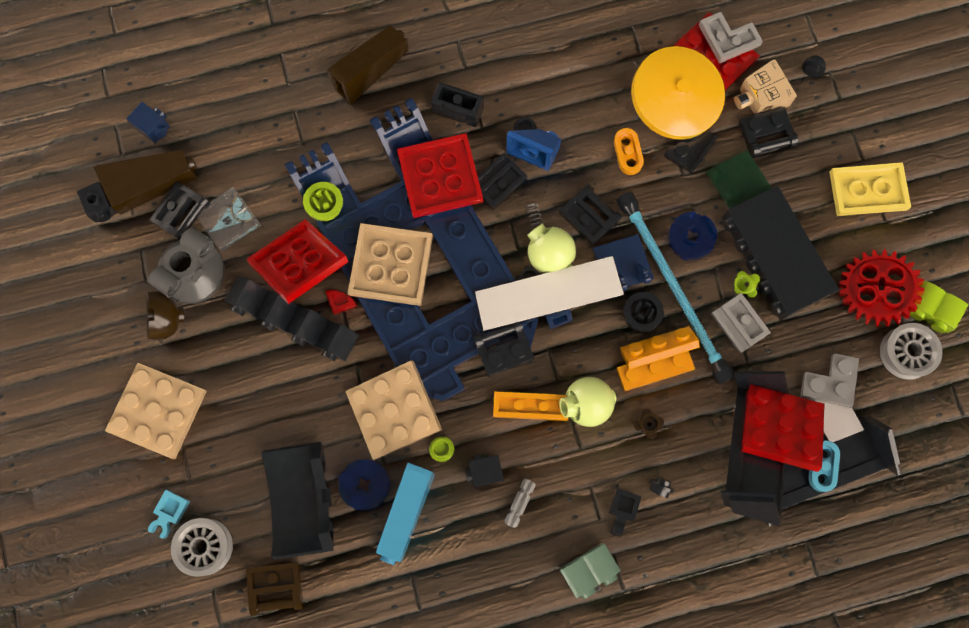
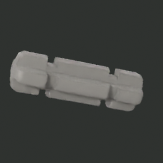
[505,479,536,528]

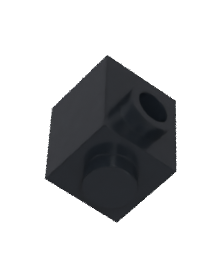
[76,181,118,223]
[465,453,504,488]

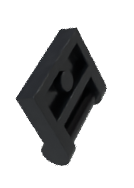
[738,107,799,158]
[149,181,210,240]
[559,184,623,246]
[472,321,535,377]

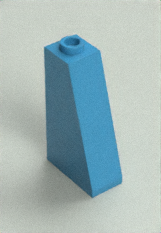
[376,463,435,565]

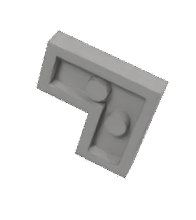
[699,12,763,63]
[800,354,859,408]

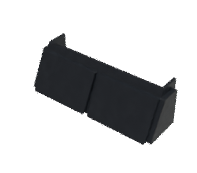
[720,371,789,526]
[765,416,900,527]

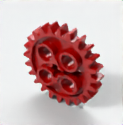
[839,249,925,327]

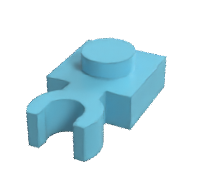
[148,490,190,539]

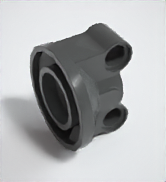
[148,227,225,304]

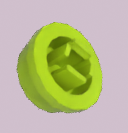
[303,182,343,221]

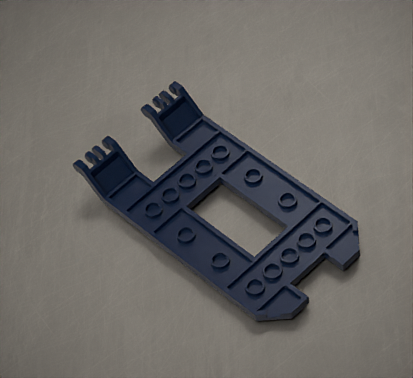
[285,98,538,402]

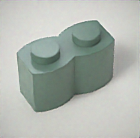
[559,543,621,599]

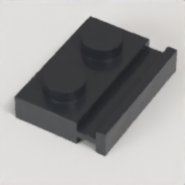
[664,129,719,175]
[478,153,528,210]

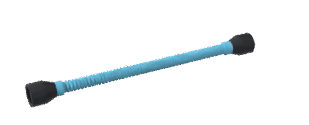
[616,191,735,385]

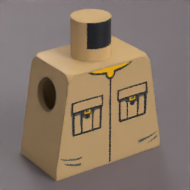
[734,59,797,114]

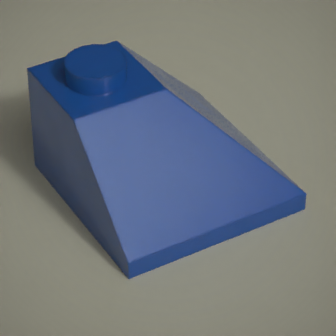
[506,129,562,171]

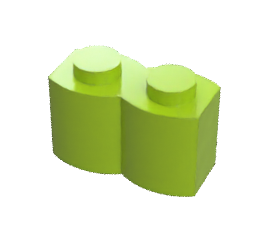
[909,280,968,333]

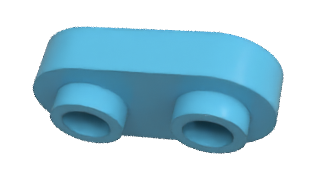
[809,441,840,492]

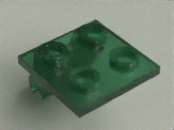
[706,150,772,209]

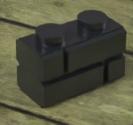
[431,82,484,127]

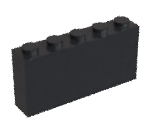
[722,186,839,320]

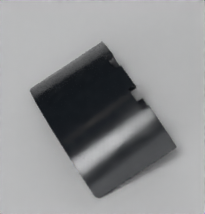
[262,442,334,560]

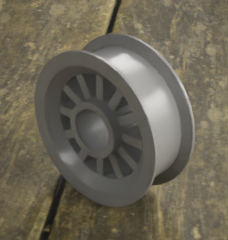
[880,323,942,380]
[171,518,233,577]

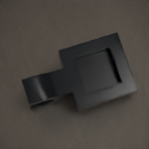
[609,488,642,537]

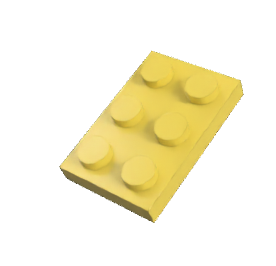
[829,163,911,216]

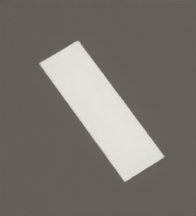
[475,256,624,331]

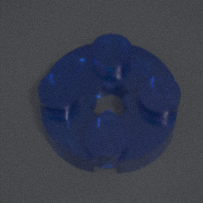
[668,212,718,261]
[339,459,390,510]

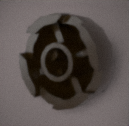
[146,291,184,340]

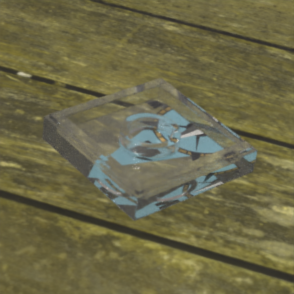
[197,187,261,252]

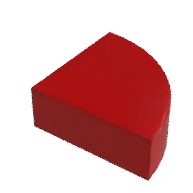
[325,290,357,315]

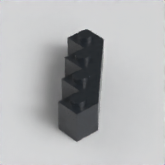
[224,276,359,361]

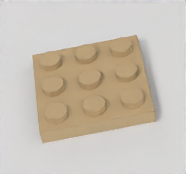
[348,223,433,306]
[346,361,442,460]
[105,363,207,459]

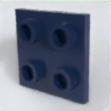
[593,234,654,291]

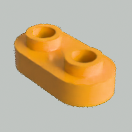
[614,128,644,175]

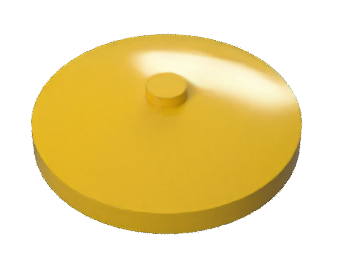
[631,46,725,139]

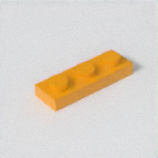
[620,326,700,369]
[616,351,695,392]
[493,391,568,421]

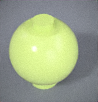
[527,223,576,274]
[559,377,616,427]

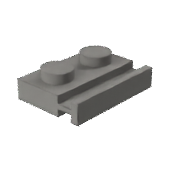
[711,293,771,353]

